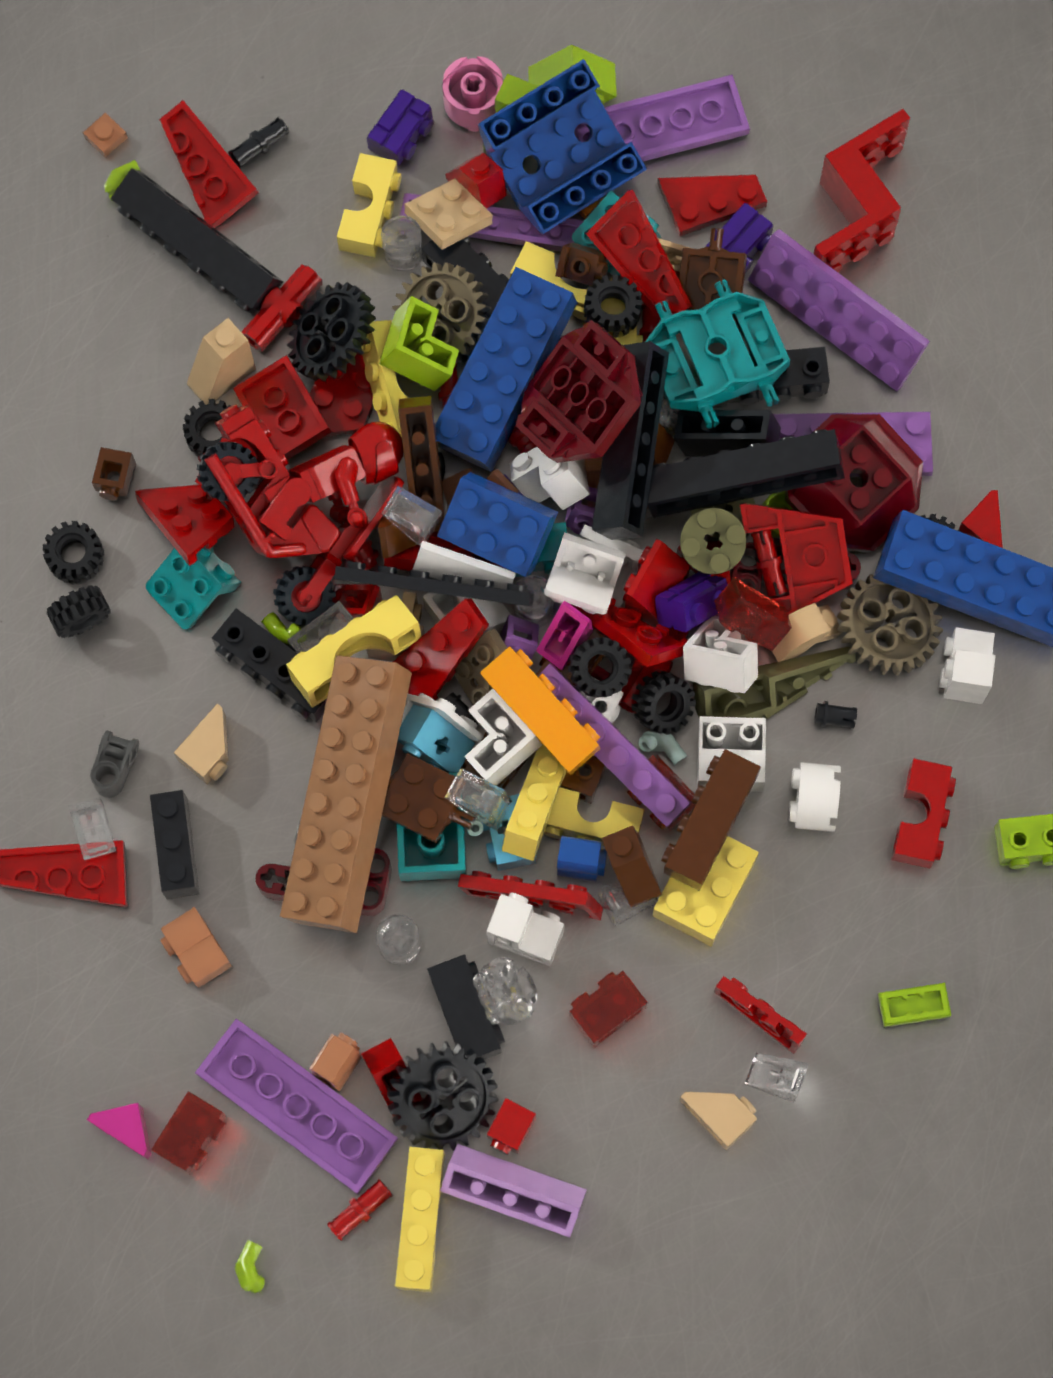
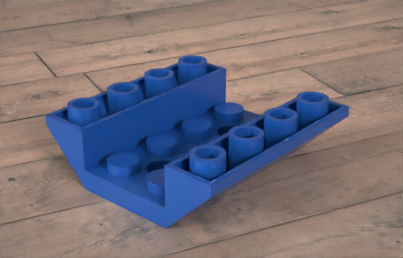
[478,59,647,234]

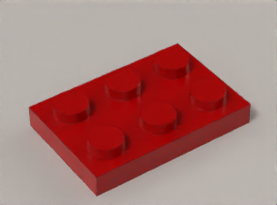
[233,355,332,460]

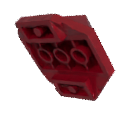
[515,320,643,463]
[785,414,923,553]

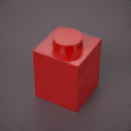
[487,1098,536,1155]

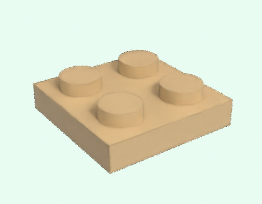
[405,179,493,250]

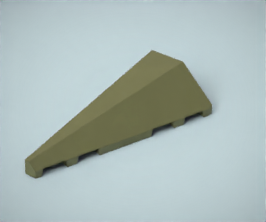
[693,646,856,719]

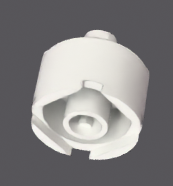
[788,762,841,832]

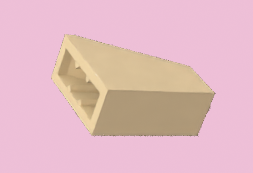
[187,318,256,405]

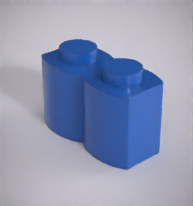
[557,836,607,882]

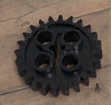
[287,282,376,382]
[387,1041,498,1151]

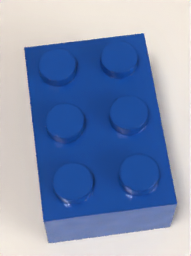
[437,472,558,577]

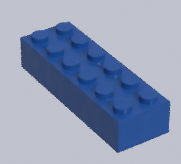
[435,267,578,472]
[873,510,1053,647]

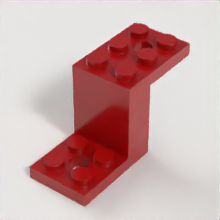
[814,109,910,272]

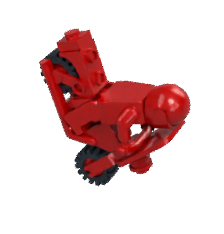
[196,404,404,626]

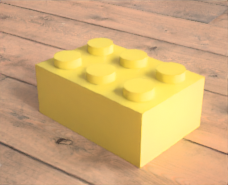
[652,836,759,947]

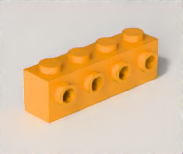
[480,646,600,775]

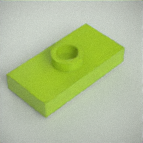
[878,983,952,1028]

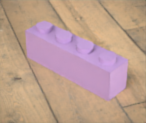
[440,1144,587,1237]

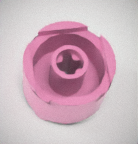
[442,56,504,132]

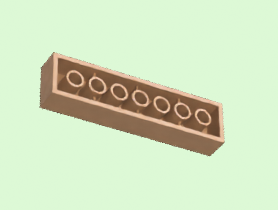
[280,655,412,933]

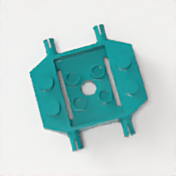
[645,280,790,428]

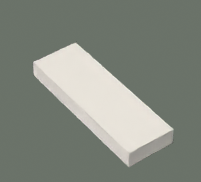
[413,541,516,590]

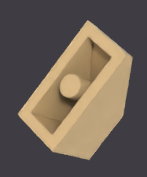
[174,704,229,784]
[679,1092,757,1150]

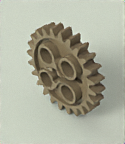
[392,262,491,363]
[837,574,943,676]

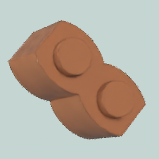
[160,907,232,988]
[309,1032,362,1092]

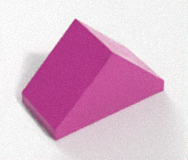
[536,601,593,670]
[87,1103,152,1159]

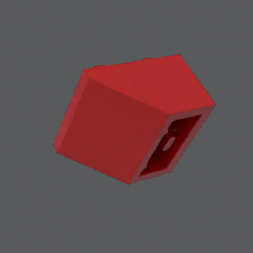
[622,539,690,627]

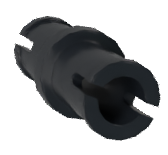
[228,117,289,168]

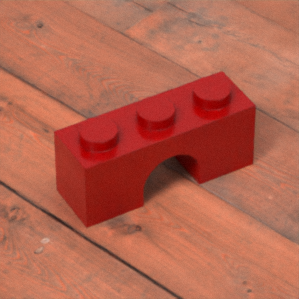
[891,758,956,869]

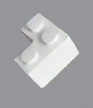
[509,447,590,510]
[683,615,758,693]
[939,627,996,704]
[464,689,542,789]
[486,893,564,967]

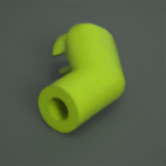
[104,160,141,200]
[261,612,305,646]
[235,1240,265,1293]

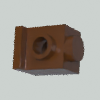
[555,242,608,286]
[92,447,136,501]
[561,755,606,804]

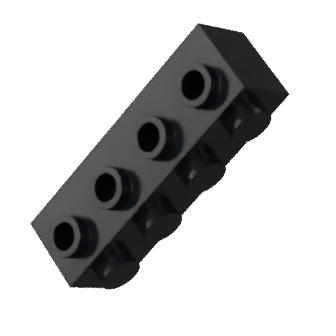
[698,347,830,408]
[212,608,327,722]

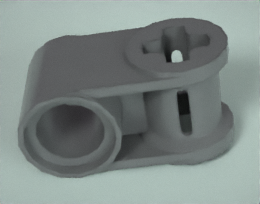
[90,730,139,798]

